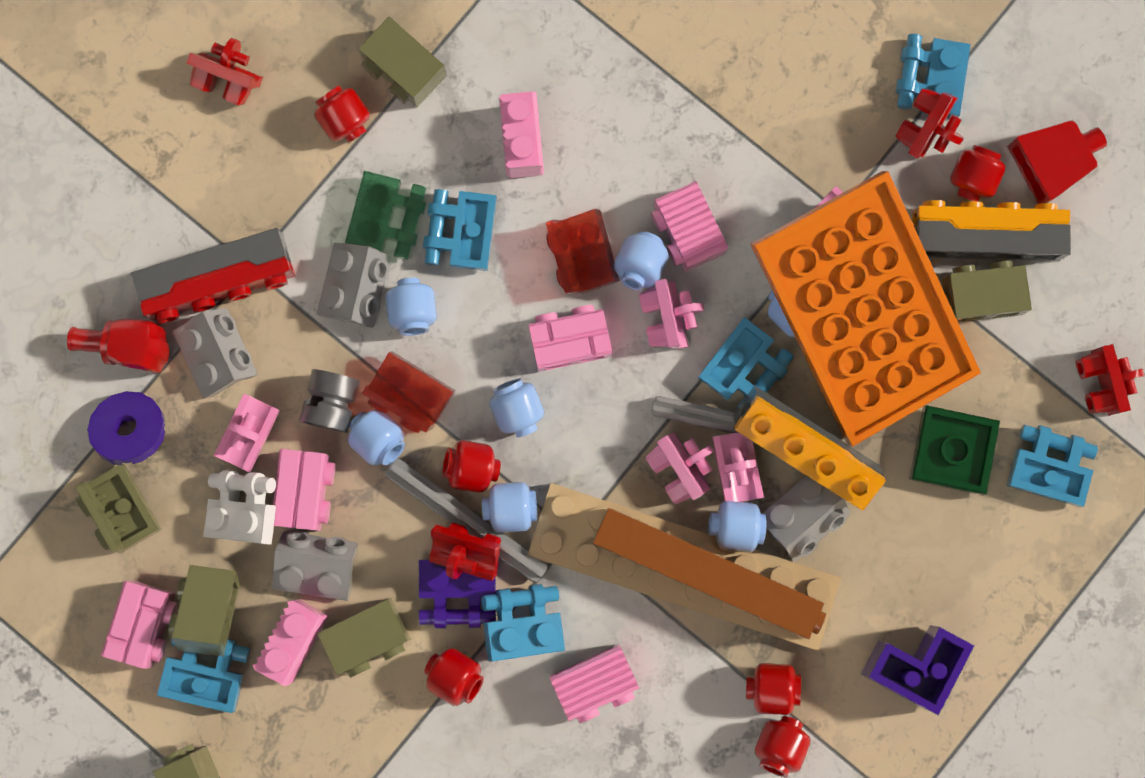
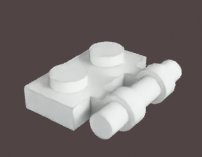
[203,470,276,544]

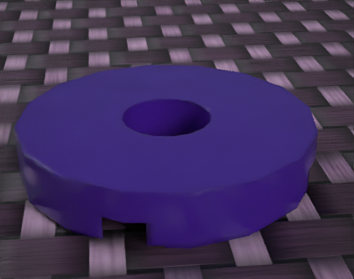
[87,391,166,465]

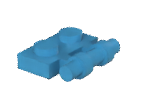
[896,33,971,118]
[423,189,497,271]
[698,317,794,409]
[1007,424,1098,507]
[482,584,565,662]
[157,639,251,713]

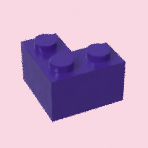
[861,625,974,716]

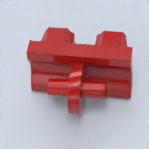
[186,38,263,105]
[895,88,964,159]
[1075,344,1145,416]
[429,522,501,581]

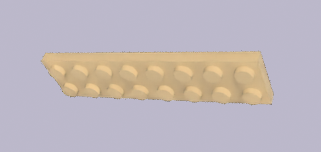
[527,483,841,651]

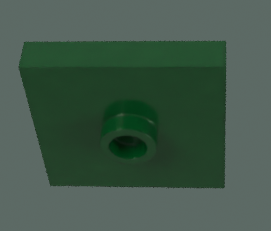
[909,405,1000,496]

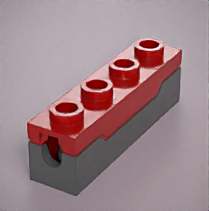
[131,228,296,324]

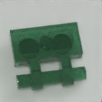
[345,171,427,260]

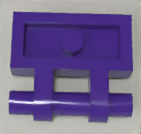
[419,560,496,629]

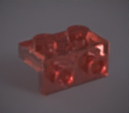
[546,209,620,295]
[362,351,456,433]

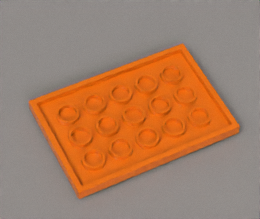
[750,171,981,447]

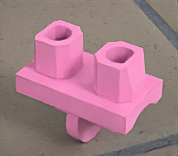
[639,279,705,350]
[214,394,280,472]
[646,432,714,504]
[712,432,764,502]

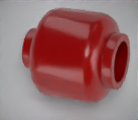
[314,85,370,143]
[950,145,1006,201]
[442,440,501,493]
[424,648,484,706]
[746,663,801,715]
[754,716,811,777]

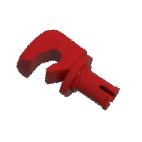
[67,319,170,374]

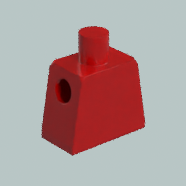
[1007,120,1107,204]

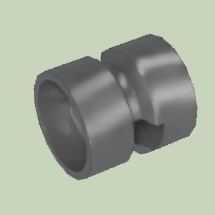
[299,369,360,433]

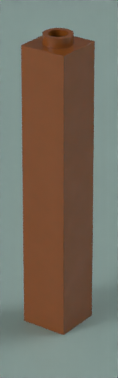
[592,508,826,639]

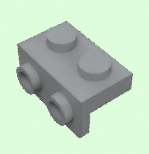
[316,242,391,328]
[172,308,257,399]
[762,475,850,562]
[272,531,358,601]

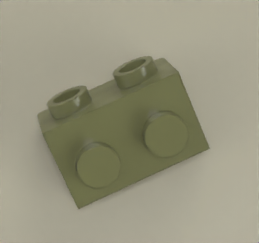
[75,464,162,553]

